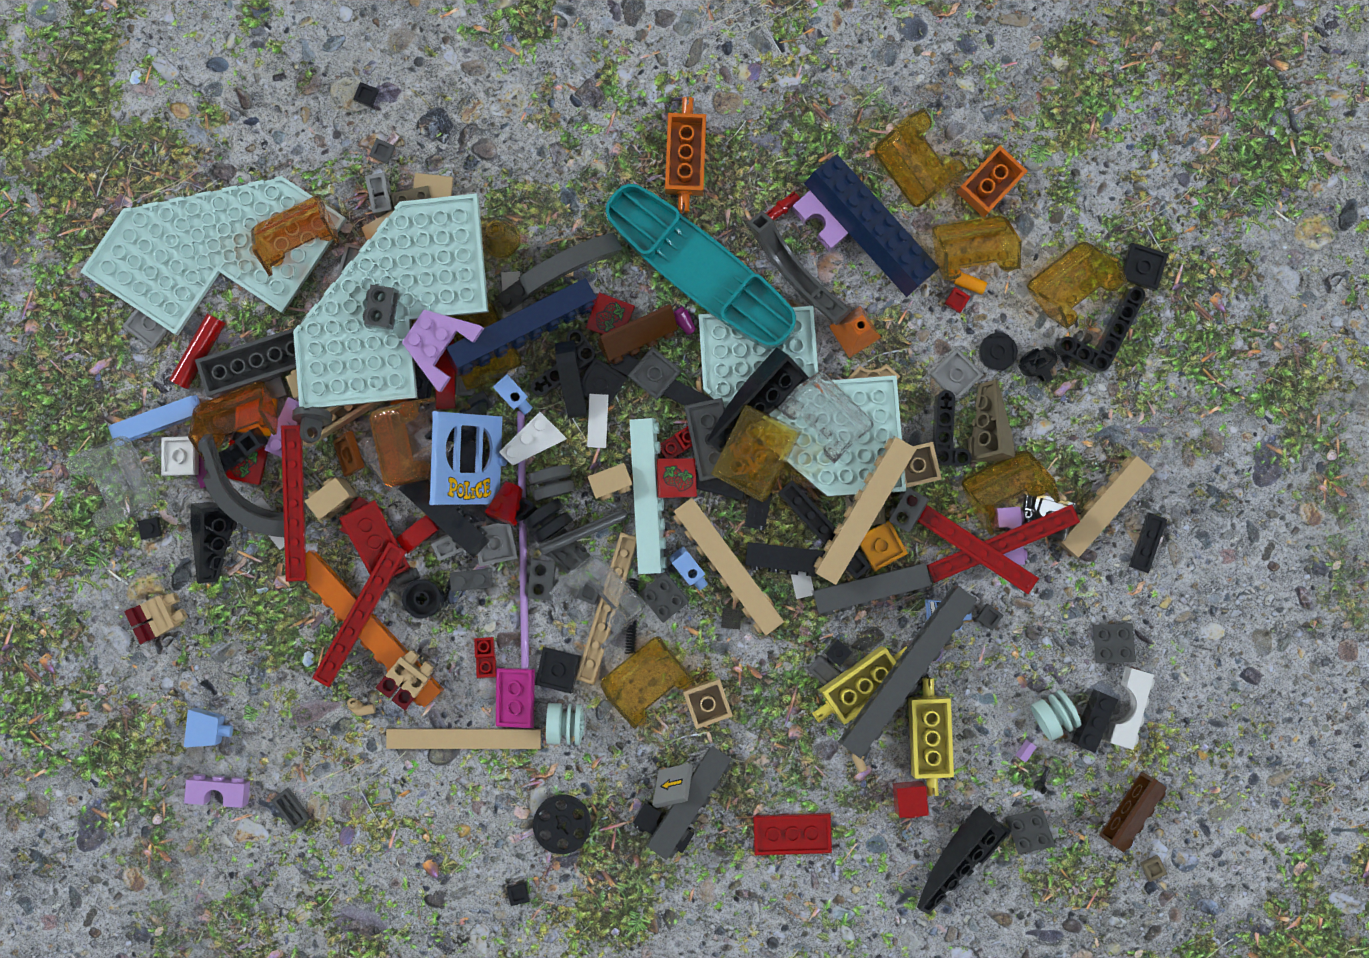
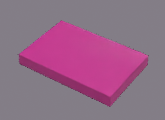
[496,668,535,728]

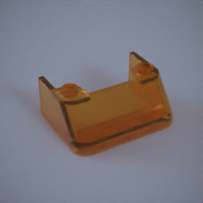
[251,196,339,276]
[188,381,278,461]
[370,397,435,487]

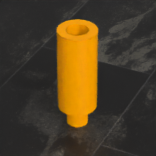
[948,271,987,295]

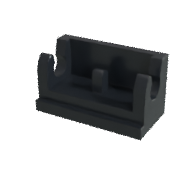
[744,489,772,531]

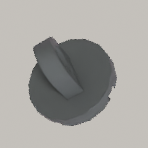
[292,406,333,443]

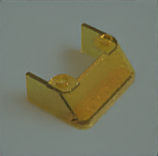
[962,451,1060,536]

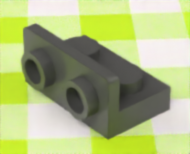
[548,528,590,575]

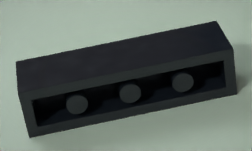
[745,542,825,577]

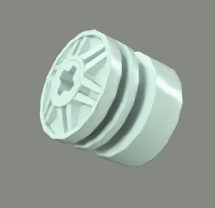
[1030,689,1082,741]
[546,703,585,745]

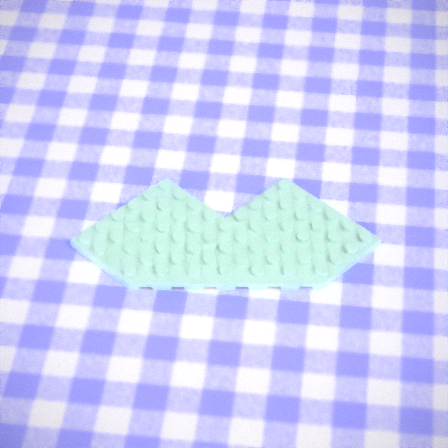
[81,176,347,335]
[293,193,488,409]
[699,306,906,497]

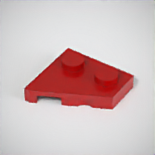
[485,481,523,526]

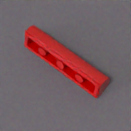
[169,313,226,389]

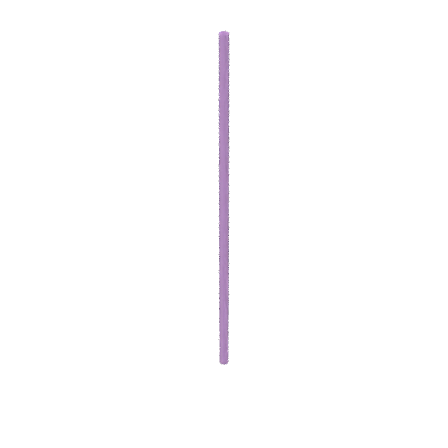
[517,411,529,669]

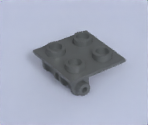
[639,572,690,623]
[1092,622,1136,663]
[1006,807,1056,854]

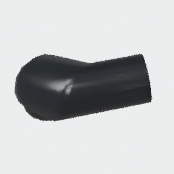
[1022,495,1037,521]

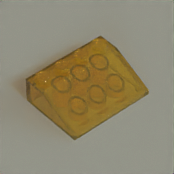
[711,405,802,502]

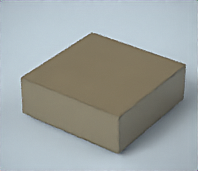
[1140,855,1167,882]

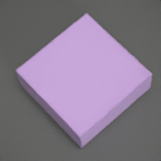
[1015,740,1036,762]

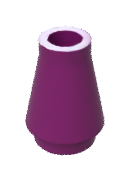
[673,306,696,336]

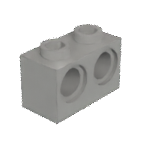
[365,172,394,218]

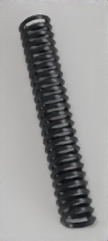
[625,578,640,654]

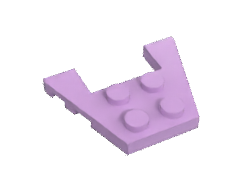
[402,310,484,392]

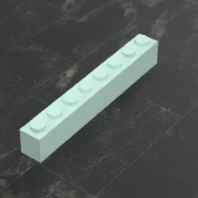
[630,418,667,574]

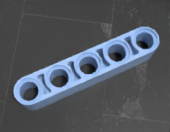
[108,395,204,445]

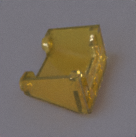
[600,636,695,729]

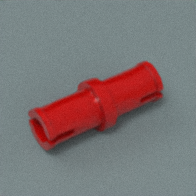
[765,191,800,220]

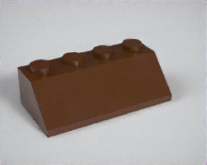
[598,304,678,365]
[1099,771,1167,853]

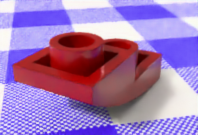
[660,426,692,459]
[396,515,440,554]
[474,637,496,679]

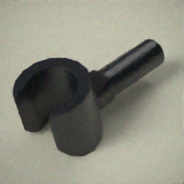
[1033,766,1051,794]

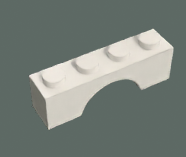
[1105,667,1155,750]

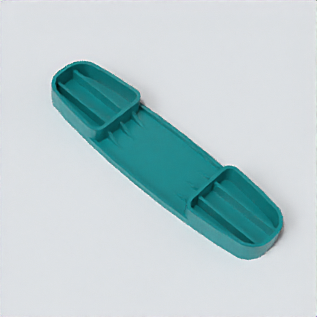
[606,184,796,349]

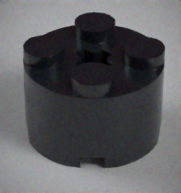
[402,579,445,619]

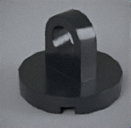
[1018,347,1057,384]

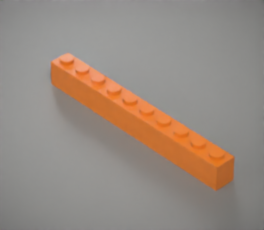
[306,550,444,707]

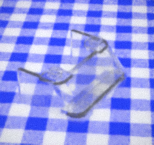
[549,555,645,649]

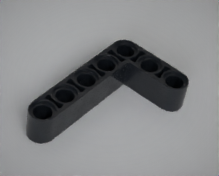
[1054,286,1146,373]

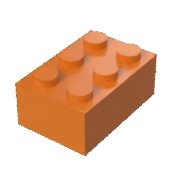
[956,145,1028,218]

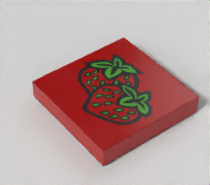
[586,292,635,335]
[226,440,268,485]
[657,458,697,498]

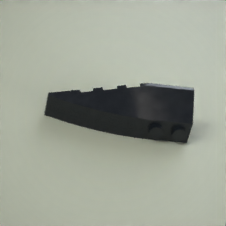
[707,347,809,453]
[917,805,1011,914]

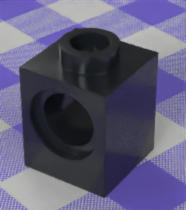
[823,638,852,666]

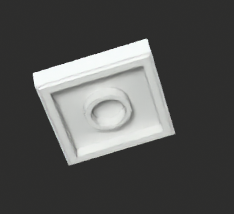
[161,436,199,476]

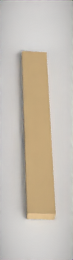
[576,532,637,685]
[386,728,541,749]

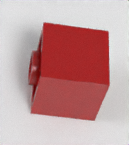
[892,781,929,818]

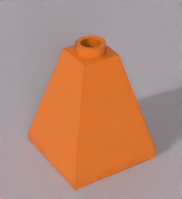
[829,306,881,358]

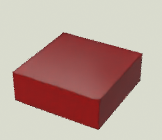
[944,287,971,314]

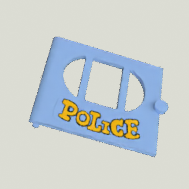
[429,411,508,505]

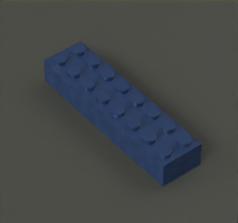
[804,154,940,297]
[446,278,597,376]

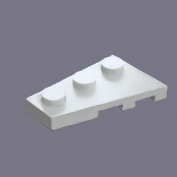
[499,412,567,466]

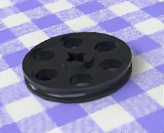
[533,794,591,854]

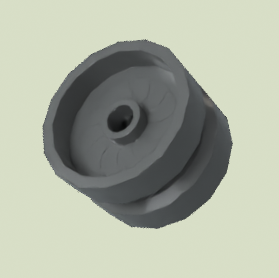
[528,464,576,501]

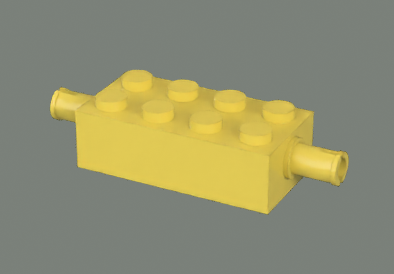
[812,646,907,725]
[908,678,954,796]

